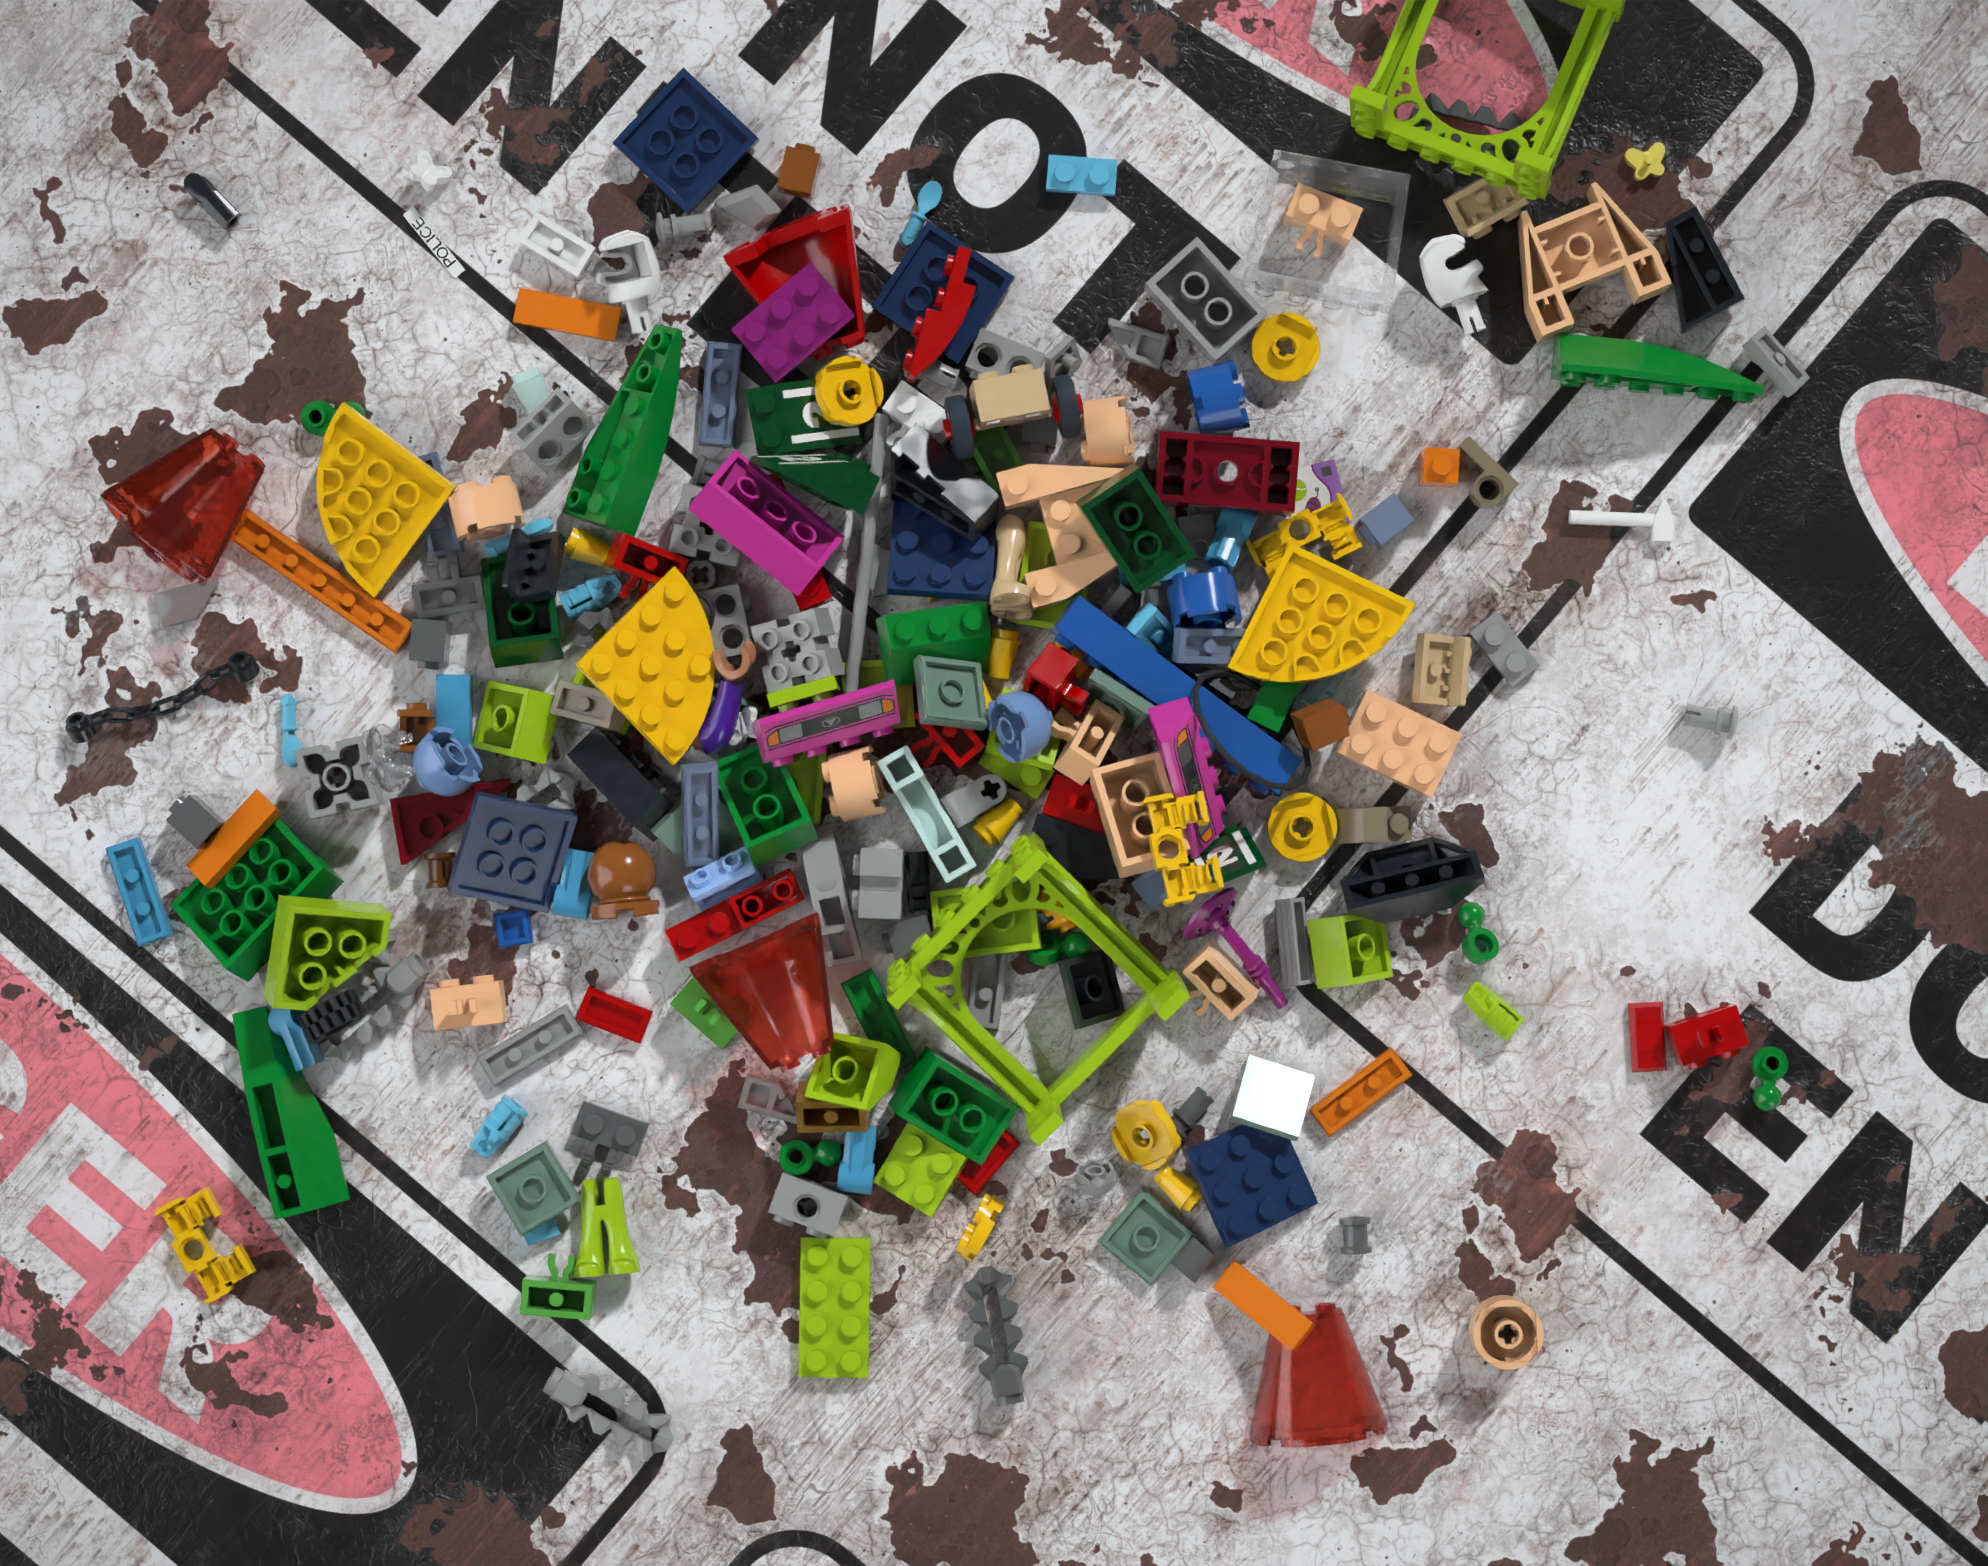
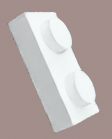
[519,212,597,279]

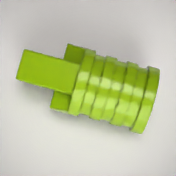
[1462,981,1525,1042]

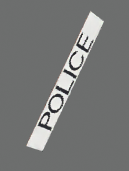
[403,206,465,278]

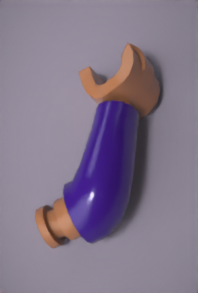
[686,639,757,755]

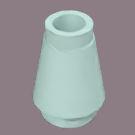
[511,367,548,414]

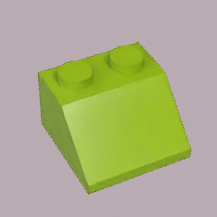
[472,680,558,764]
[1307,913,1393,989]
[804,1030,902,1112]

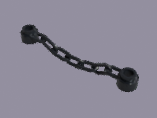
[65,651,260,743]

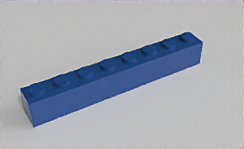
[1050,596,1303,796]

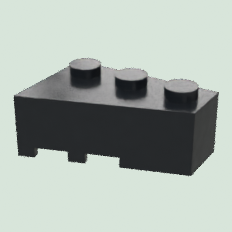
[1664,206,1745,334]
[890,423,1000,543]
[567,726,675,842]
[1016,813,1127,879]

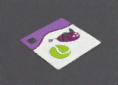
[1281,459,1350,537]

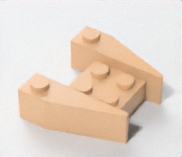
[1517,182,1672,344]
[996,464,1124,611]

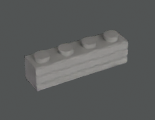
[1274,897,1313,986]

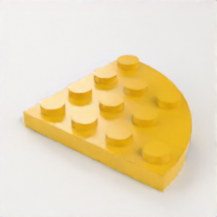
[316,402,457,598]
[1228,543,1416,683]
[574,566,715,765]

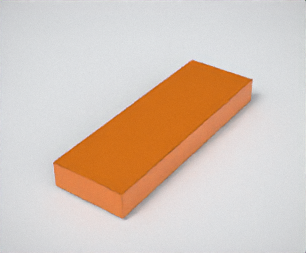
[513,288,622,342]
[186,789,282,889]
[1308,1047,1412,1137]
[1213,1260,1316,1352]

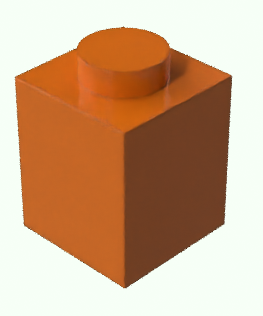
[1419,447,1460,488]

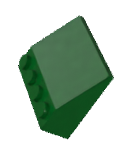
[170,817,344,982]

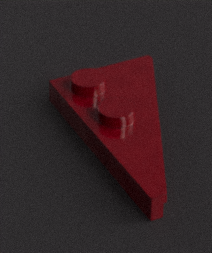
[389,778,512,865]

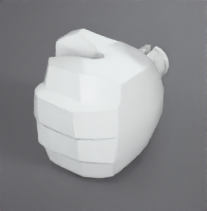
[596,230,661,334]
[1419,234,1488,336]

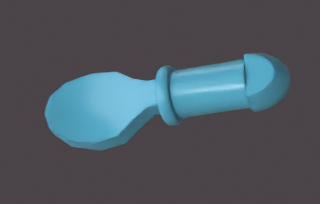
[899,181,942,248]
[484,518,553,557]
[280,694,303,768]

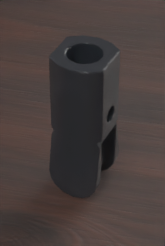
[183,173,242,230]
[905,851,932,915]

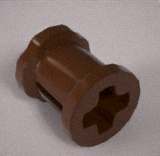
[424,852,455,889]

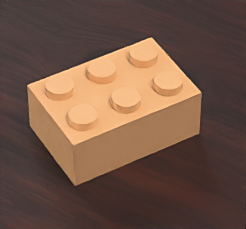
[1334,689,1462,798]
[1089,751,1190,879]

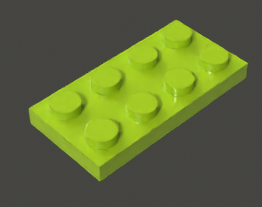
[799,1236,871,1378]

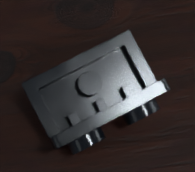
[502,528,566,604]

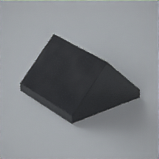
[1057,949,1125,1030]

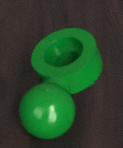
[301,400,365,437]
[1457,902,1499,965]
[1027,931,1091,966]
[1750,1046,1788,1111]
[778,1139,843,1175]

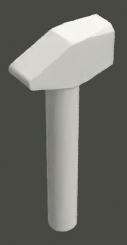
[1569,500,1674,543]

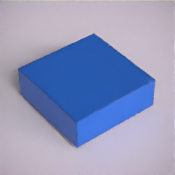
[493,909,534,948]

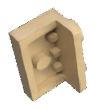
[1443,177,1529,239]
[1411,633,1472,707]

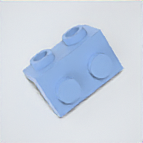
[683,846,764,912]

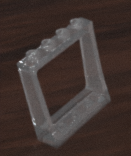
[1241,149,1411,316]

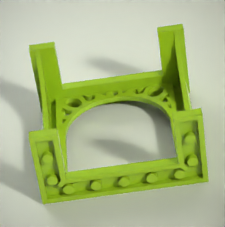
[1349,0,1626,200]
[886,831,1190,1146]

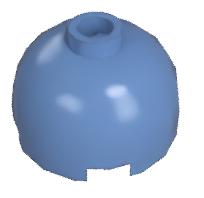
[987,691,1053,763]
[413,726,483,797]

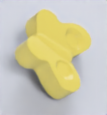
[1624,142,1665,181]

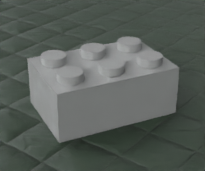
[1144,237,1267,365]

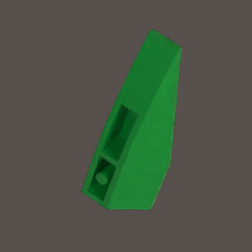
[562,324,682,537]
[1551,333,1764,403]
[232,1005,350,1220]

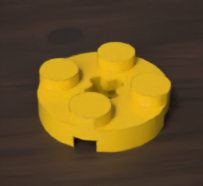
[1251,312,1321,383]
[815,356,884,427]
[1267,792,1337,862]
[1112,1099,1181,1170]
[955,1193,1006,1262]

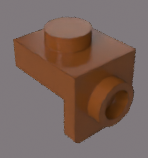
[397,703,436,752]

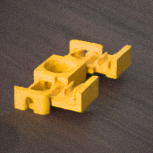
[1246,493,1363,581]
[1141,791,1224,907]
[154,1186,256,1304]

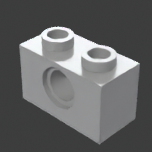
[768,1170,849,1239]

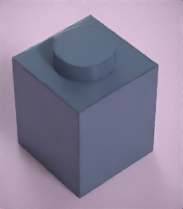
[1357,493,1415,548]

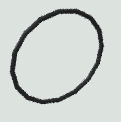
[1192,669,1312,791]

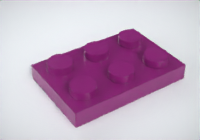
[731,262,856,383]

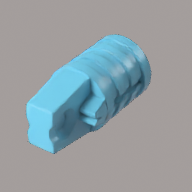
[558,572,622,623]
[470,1094,529,1159]

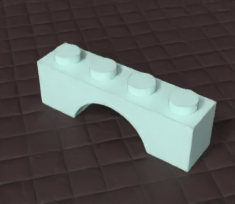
[877,745,977,883]

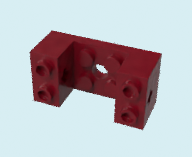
[1154,431,1300,517]

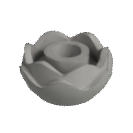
[1073,1160,1117,1196]

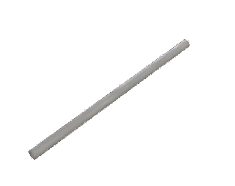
[844,414,889,694]

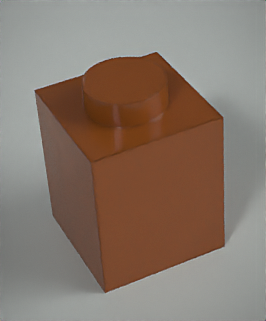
[777,143,822,200]
[1291,697,1350,752]

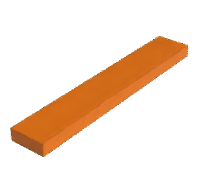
[225,507,412,654]

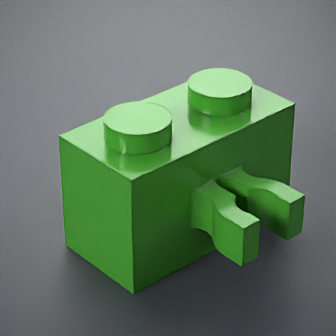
[670,971,751,1049]
[520,1253,597,1320]

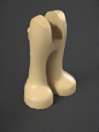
[990,514,1033,621]

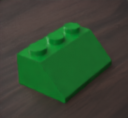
[875,601,991,687]

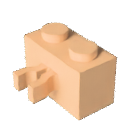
[1282,183,1363,260]
[1051,699,1125,786]
[1182,937,1260,1021]
[429,974,508,1031]

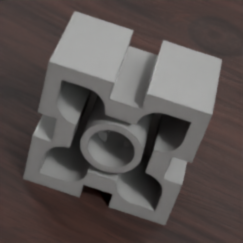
[668,483,743,570]
[751,608,846,693]
[295,735,385,819]
[852,848,905,919]

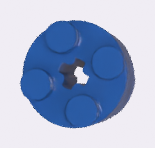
[1186,360,1250,435]
[1166,566,1242,630]

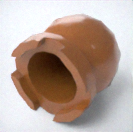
[587,839,660,920]

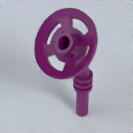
[1183,887,1288,1009]

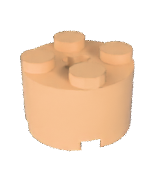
[1080,395,1135,468]
[448,475,526,541]
[821,745,886,822]
[1468,1295,1544,1370]

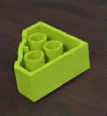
[263,895,392,1011]

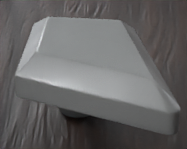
[714,184,781,232]
[1045,335,1082,401]

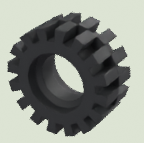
[298,988,367,1044]

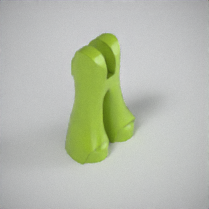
[573,1177,640,1278]

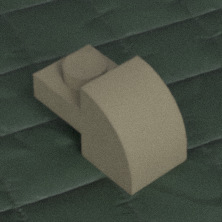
[1336,806,1412,844]

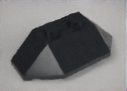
[1340,837,1485,924]

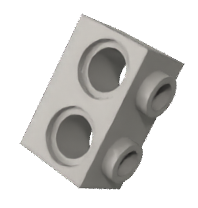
[965,328,1045,380]
[509,387,596,475]
[699,583,755,659]

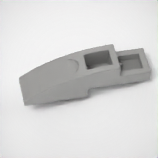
[801,823,864,968]

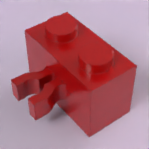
[604,532,689,603]
[1022,642,1090,717]
[909,711,986,769]
[1042,774,1106,836]
[1664,1003,1750,1070]

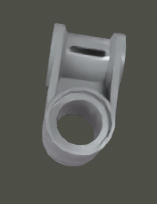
[940,774,1008,830]

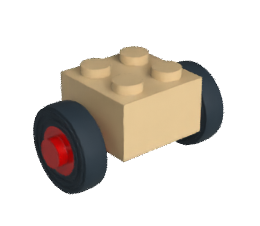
[942,364,1084,459]

